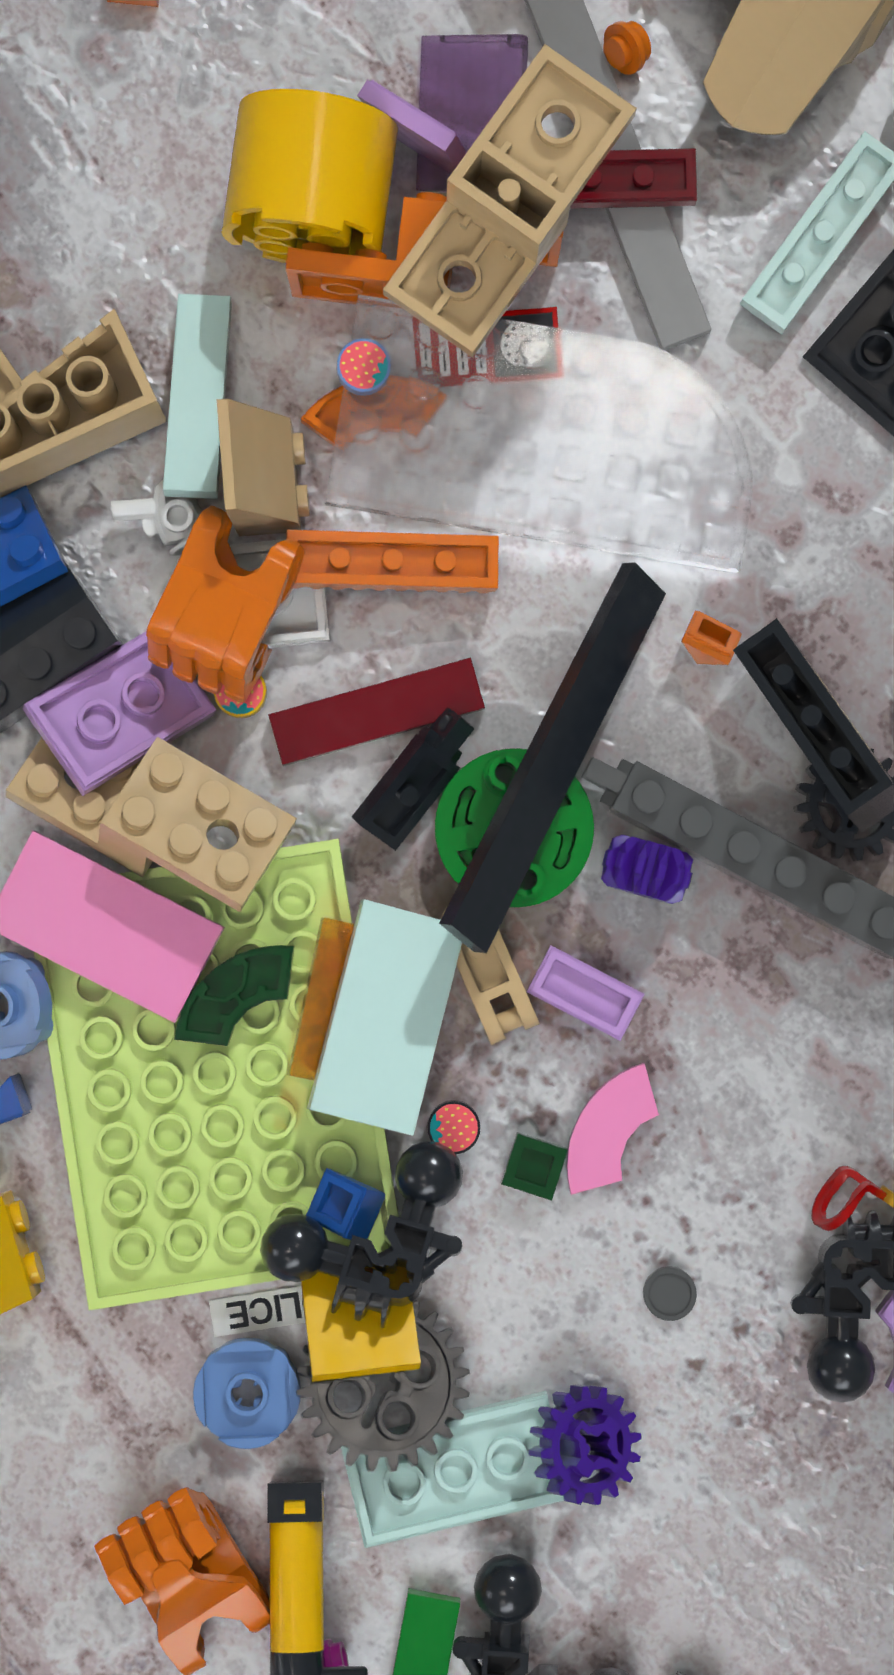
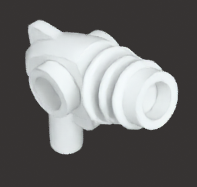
[111,478,202,564]

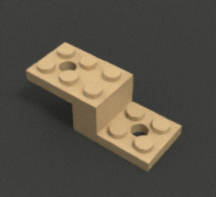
[383,44,637,358]
[6,737,297,912]

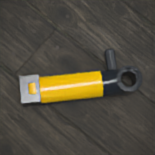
[267,1480,368,1675]

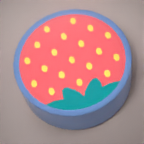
[337,338,391,396]

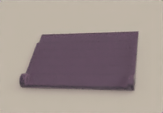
[416,34,528,192]

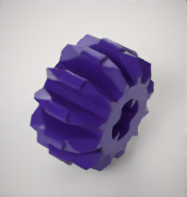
[601,834,693,904]

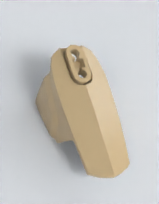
[703,0,894,135]

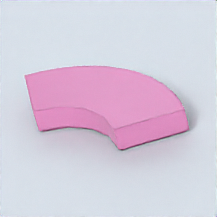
[566,1063,659,1195]

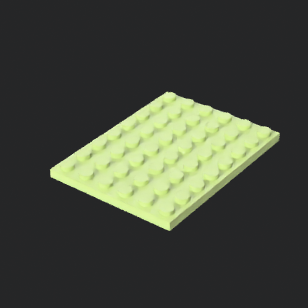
[34,839,399,1310]

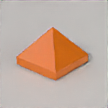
[681,610,742,665]

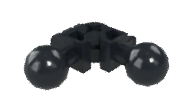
[260,1141,463,1328]
[790,1211,894,1403]
[452,1553,630,1675]

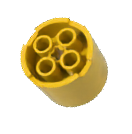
[221,89,398,263]

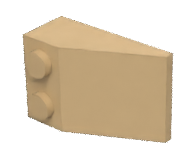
[216,399,310,537]

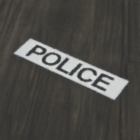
[209,1286,305,1337]

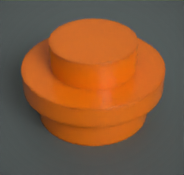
[603,21,651,75]

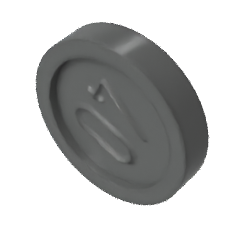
[643,1266,697,1321]

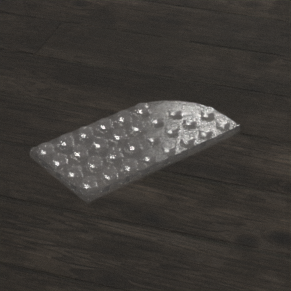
[325,294,753,573]

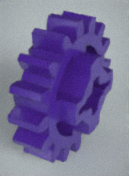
[528,1385,642,1505]

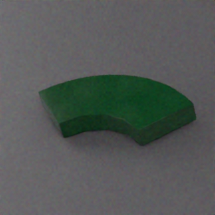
[174,945,295,1046]

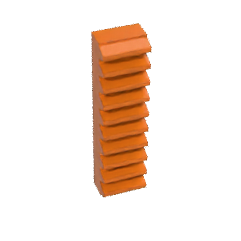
[286,530,499,594]

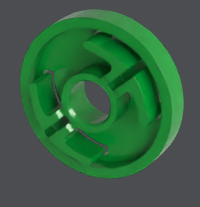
[435,748,594,908]

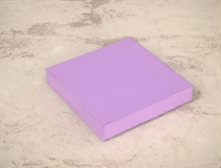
[357,79,467,174]

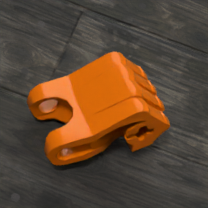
[146,505,304,703]
[94,1487,270,1675]

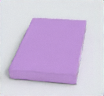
[23,632,216,796]

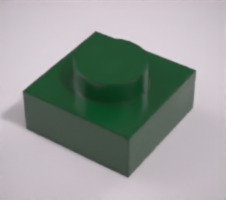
[501,1132,568,1201]

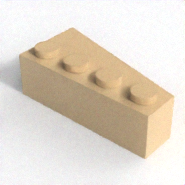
[0,308,167,498]

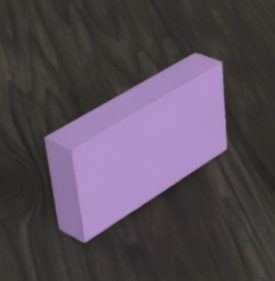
[526,945,645,1041]

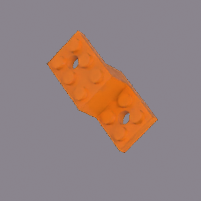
[286,192,563,311]

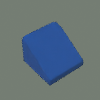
[0,1073,32,1124]
[306,1168,385,1240]

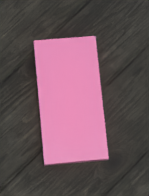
[0,831,225,1023]

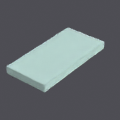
[307,899,462,1136]
[341,1391,564,1548]

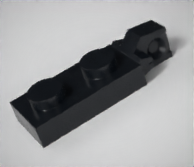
[351,707,474,851]

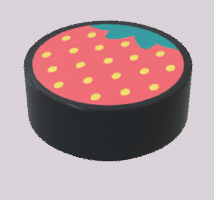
[427,1100,480,1154]

